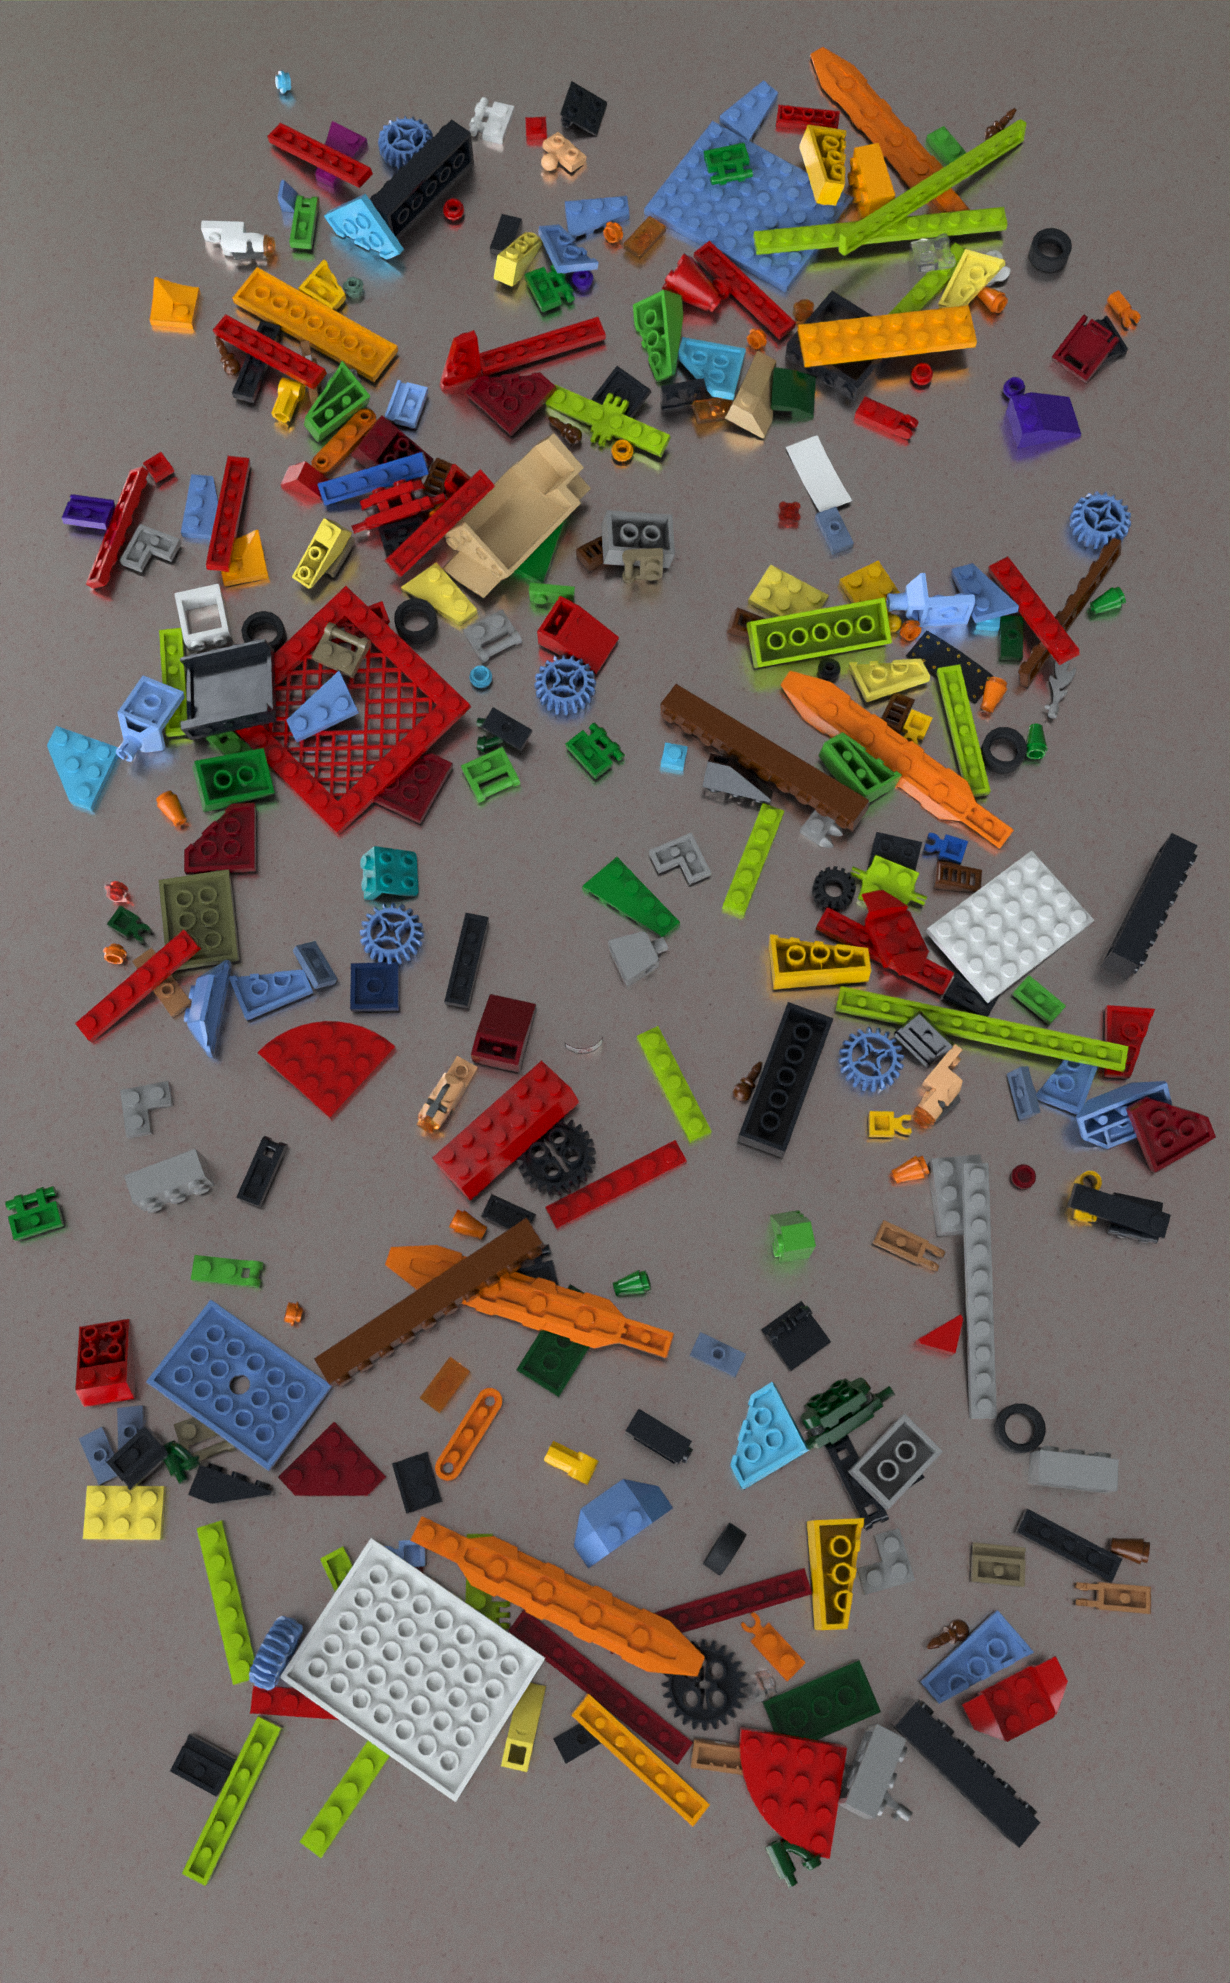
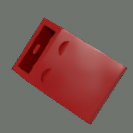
[537,596,619,674]
[75,1319,135,1407]

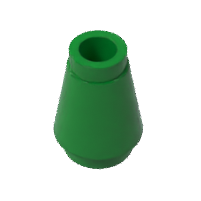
[1090,587,1126,615]
[1026,723,1048,759]
[613,1270,651,1297]

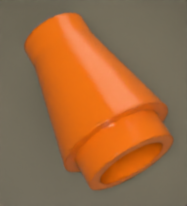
[976,286,1008,313]
[980,677,1007,713]
[156,790,187,827]
[891,1155,930,1184]
[449,1209,487,1240]

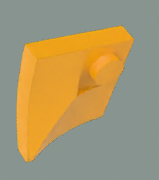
[149,277,201,329]
[221,530,269,587]

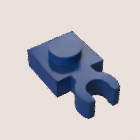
[923,833,968,865]

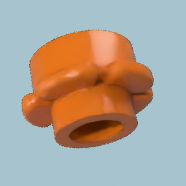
[603,222,623,243]
[747,328,767,350]
[900,620,922,641]
[103,943,127,964]
[284,1301,303,1326]

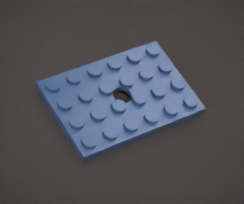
[146,1300,332,1471]

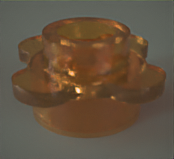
[793,299,814,321]

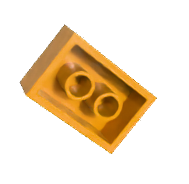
[848,143,895,220]

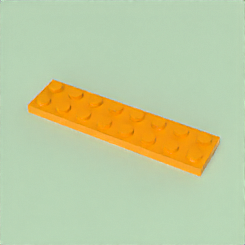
[232,267,398,382]
[797,305,977,367]

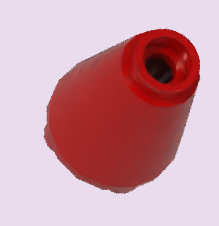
[662,253,723,313]

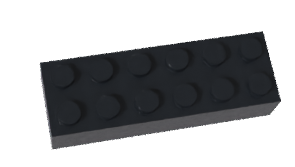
[370,119,474,238]
[1101,833,1198,979]
[737,1002,834,1158]
[888,1698,1041,1848]

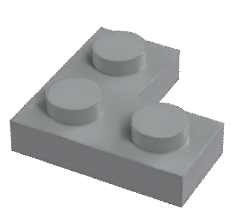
[120,524,182,572]
[649,833,711,885]
[120,1081,173,1139]
[857,1528,915,1595]

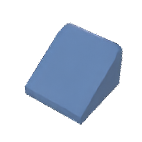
[278,180,299,213]

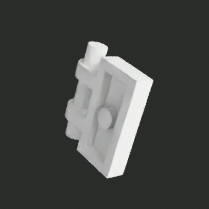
[469,97,515,145]

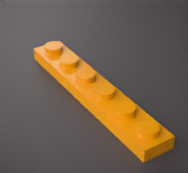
[571,1694,710,1827]

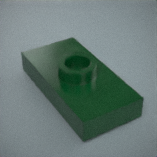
[999,616,1023,661]

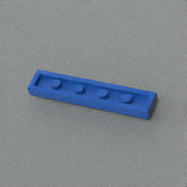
[318,452,430,506]

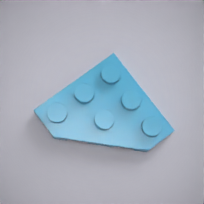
[324,194,404,260]
[678,337,746,400]
[47,726,119,811]
[730,1382,809,1489]

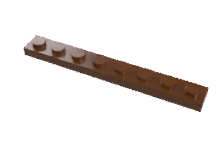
[1018,537,1121,688]

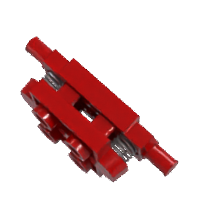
[351,479,446,534]

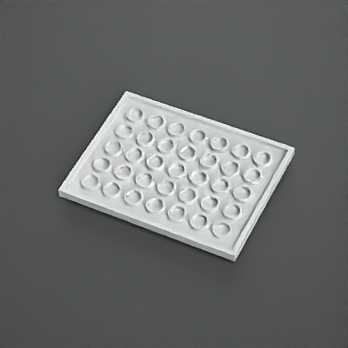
[280,1538,546,1802]

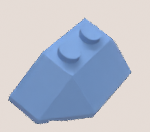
[184,960,232,1058]
[1076,1081,1172,1149]
[574,1479,673,1568]

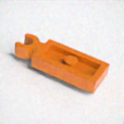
[740,1612,806,1682]

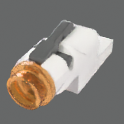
[201,221,275,260]

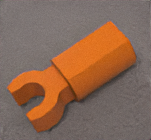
[1107,290,1141,328]

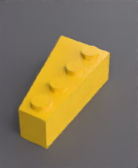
[799,125,846,206]
[768,934,871,989]
[807,1518,865,1630]

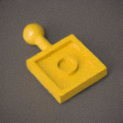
[839,560,902,632]

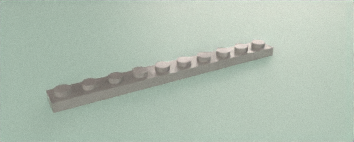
[962,1163,997,1419]

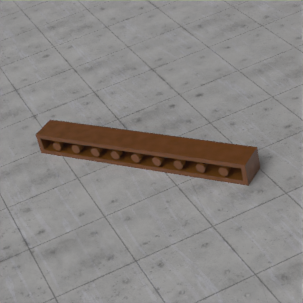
[660,684,869,831]
[314,1218,546,1387]

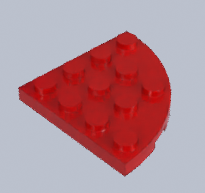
[257,1021,395,1118]
[739,1727,847,1859]

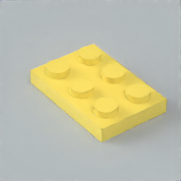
[748,565,829,617]
[83,1486,166,1540]

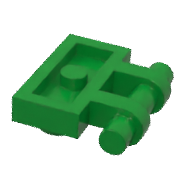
[703,143,753,186]
[525,265,575,312]
[565,722,625,779]
[5,1186,64,1241]

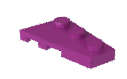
[315,121,368,189]

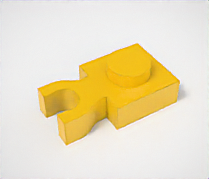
[902,709,933,745]
[868,1111,912,1138]

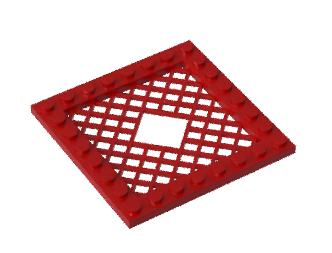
[235,586,471,835]

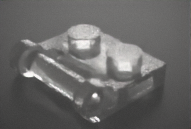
[911,234,956,273]

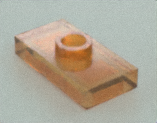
[623,215,666,259]
[692,398,733,424]
[420,1357,471,1414]

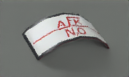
[565,1036,603,1054]

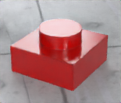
[525,117,547,140]
[143,452,175,483]

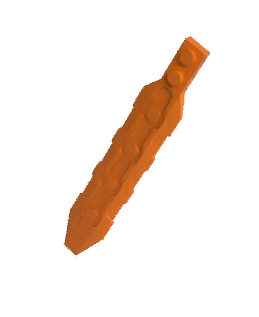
[810,47,970,213]
[780,671,1014,849]
[385,1245,675,1358]
[410,1516,705,1676]

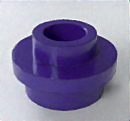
[572,270,593,290]
[1003,377,1025,398]

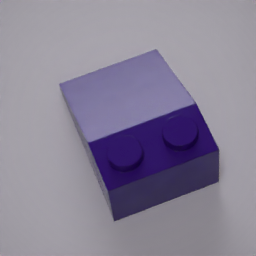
[1006,392,1081,449]

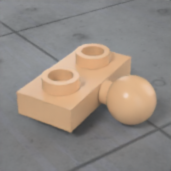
[541,132,587,173]

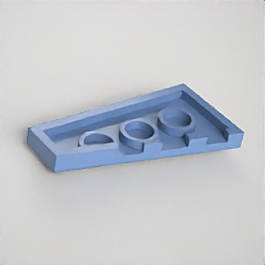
[920,1610,1034,1704]

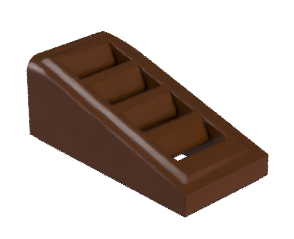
[419,458,452,508]
[576,536,603,573]
[727,607,766,639]
[881,692,915,734]
[933,861,982,893]

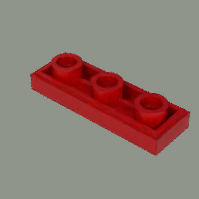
[776,105,840,130]

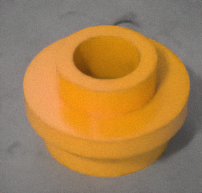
[611,439,633,462]

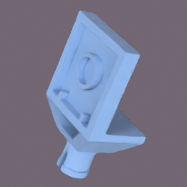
[886,573,975,627]
[116,675,185,762]

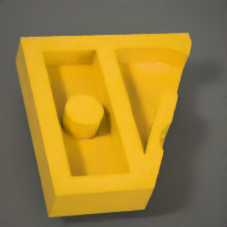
[298,259,346,311]

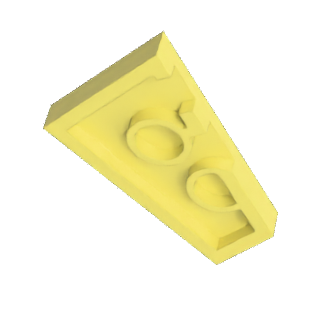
[938,249,1005,308]
[401,562,478,626]
[848,659,930,703]

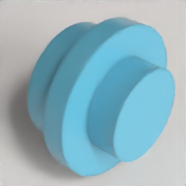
[275,70,291,93]
[469,666,492,688]

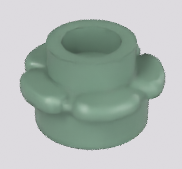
[343,277,364,298]

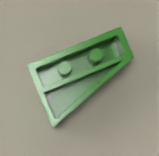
[304,361,370,442]
[818,732,902,803]
[770,1210,816,1263]

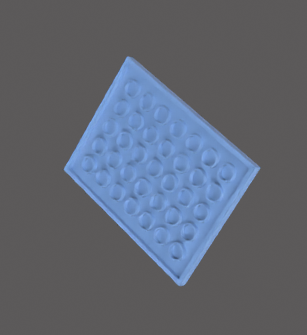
[644,121,854,293]

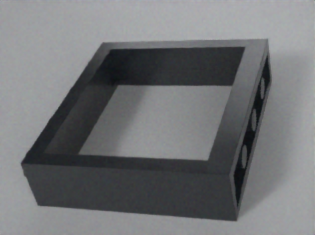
[785,290,892,401]

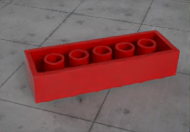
[432,1060,579,1201]

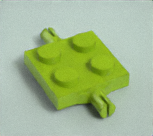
[850,855,928,906]

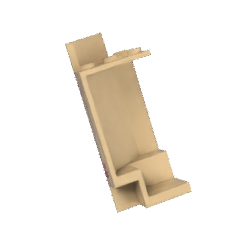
[442,433,591,598]

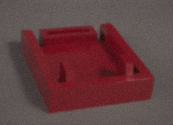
[1052,314,1120,384]

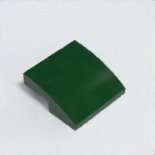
[771,367,816,418]

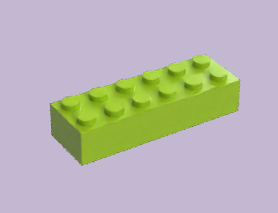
[746,597,892,669]

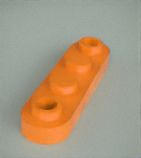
[311,408,377,477]
[435,1388,503,1481]

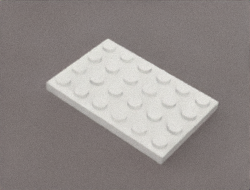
[925,851,1094,1003]

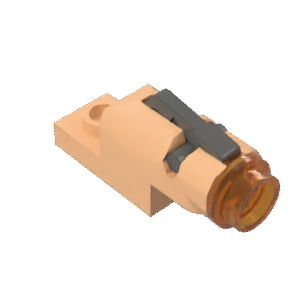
[912,1044,963,1128]
[416,1056,479,1134]

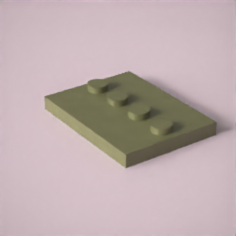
[158,869,240,970]

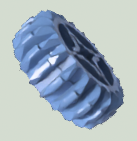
[378,115,433,170]
[1070,491,1131,550]
[534,654,596,716]
[360,902,424,965]
[838,1027,904,1092]
[249,1616,303,1691]

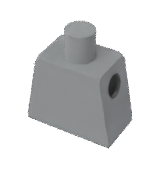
[608,931,668,987]

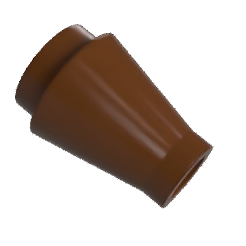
[1110,1537,1150,1564]

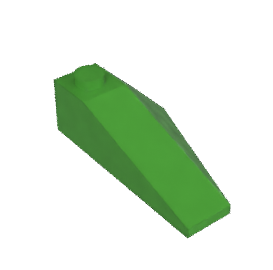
[633,290,683,382]

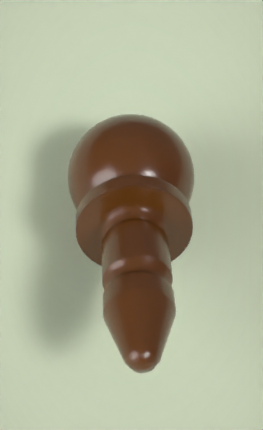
[984,108,1017,140]
[215,336,241,376]
[548,416,582,445]
[733,1061,763,1102]
[927,1619,970,1649]

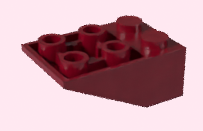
[351,415,433,482]
[471,994,536,1073]

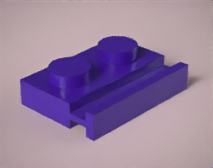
[62,494,116,530]

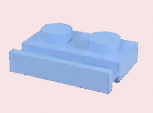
[384,380,429,429]

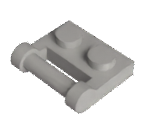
[463,609,522,663]

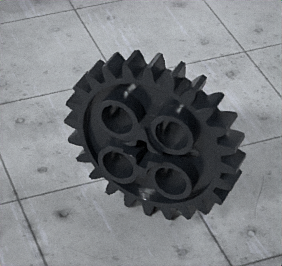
[516,1117,596,1195]
[662,1639,748,1731]

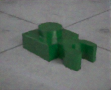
[107,905,153,944]

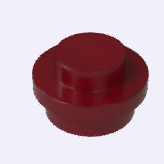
[1011,1164,1036,1189]

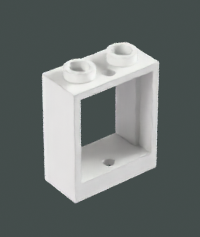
[174,584,233,651]

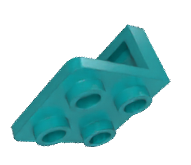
[360,846,419,900]

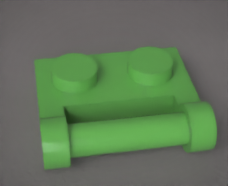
[461,747,521,803]

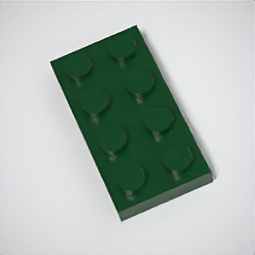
[516,1284,590,1398]
[762,1660,881,1740]

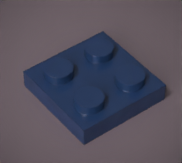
[350,962,399,1012]

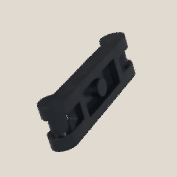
[824,1435,889,1531]

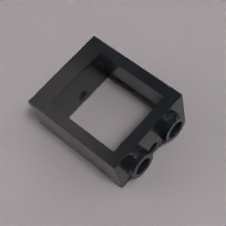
[625,1408,693,1466]

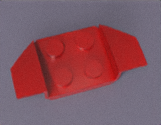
[862,890,929,976]
[962,1656,1068,1742]

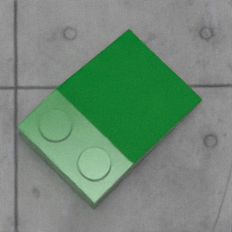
[192,748,275,812]

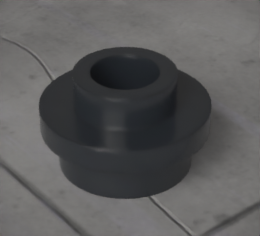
[818,658,841,681]

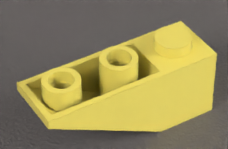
[494,232,543,287]
[292,518,352,589]
[501,1682,546,1772]

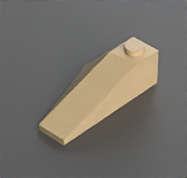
[725,350,776,439]

